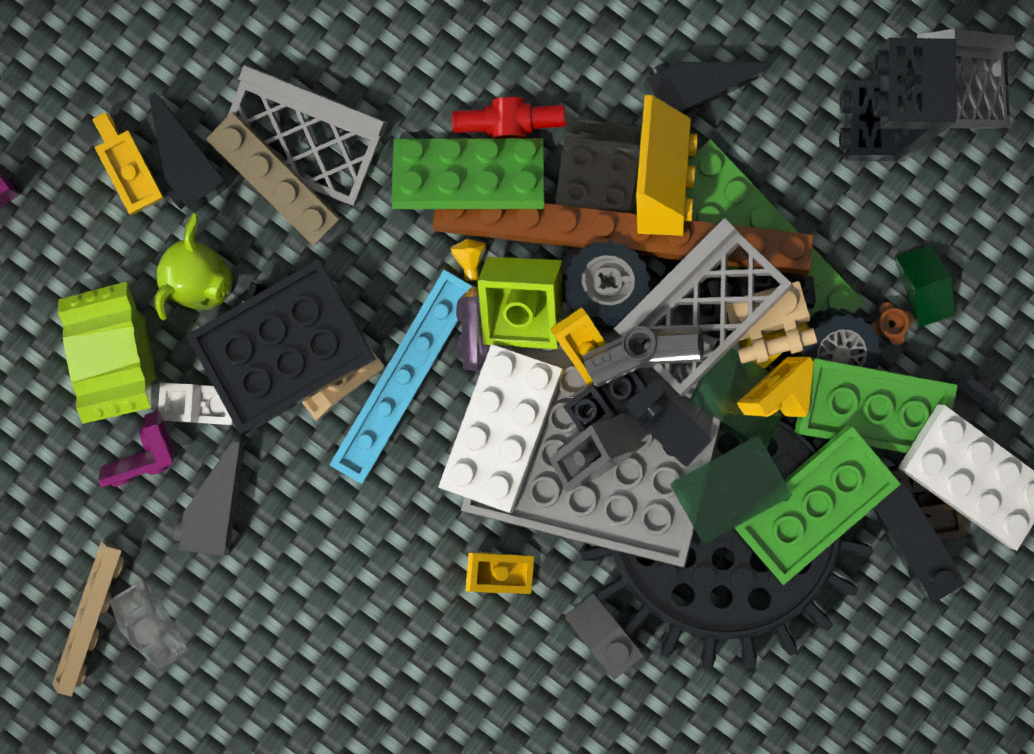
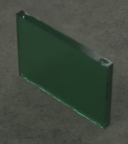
[689,341,783,449]
[670,436,793,545]

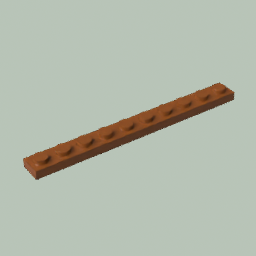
[432,203,814,275]

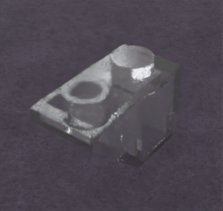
[110,580,190,671]

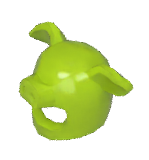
[154,212,233,320]

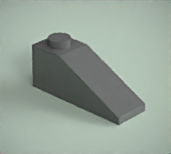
[174,441,245,556]

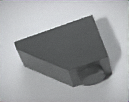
[549,414,642,492]
[564,593,644,680]

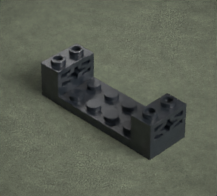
[839,38,956,162]

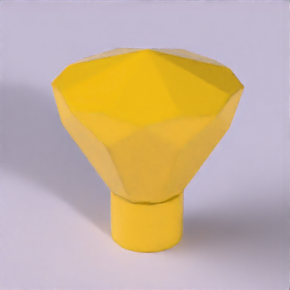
[451,239,486,281]

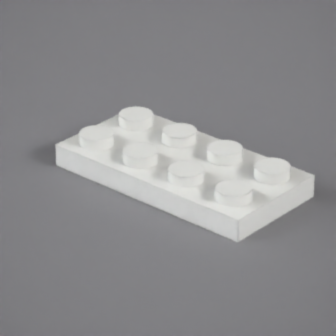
[438,344,564,514]
[898,404,1034,551]

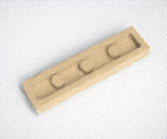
[52,541,124,697]

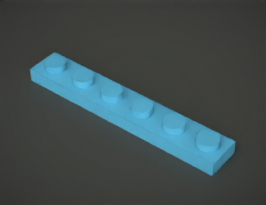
[330,270,477,484]

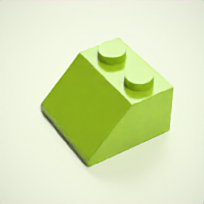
[478,257,564,349]

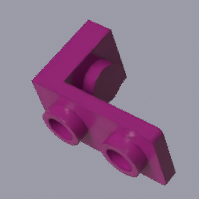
[98,410,175,487]

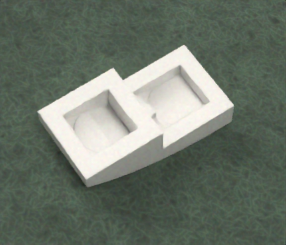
[158,383,234,425]

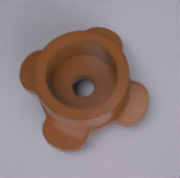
[871,302,914,346]

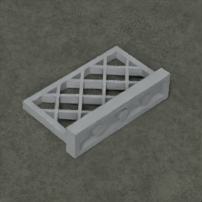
[917,29,1015,129]
[215,65,389,206]
[614,218,794,397]

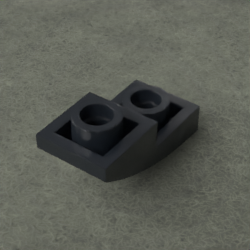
[563,370,648,433]

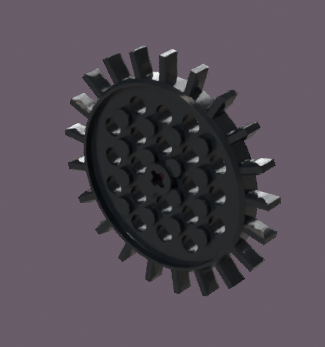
[580,378,873,670]

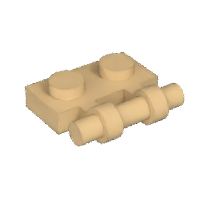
[727,281,817,364]

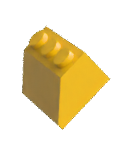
[636,95,698,236]

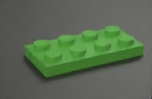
[392,138,544,209]
[794,357,958,453]
[732,424,901,585]

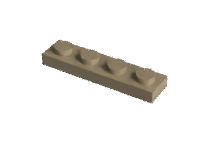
[206,112,342,246]

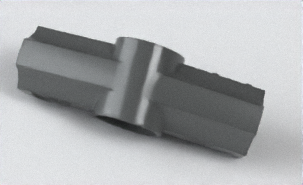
[582,326,704,387]

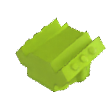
[58,282,157,424]

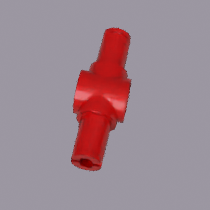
[452,97,566,139]

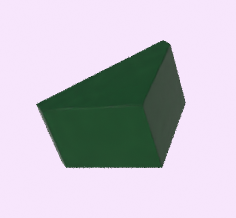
[894,245,955,328]

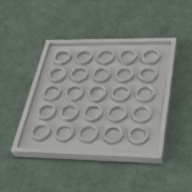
[461,302,740,568]

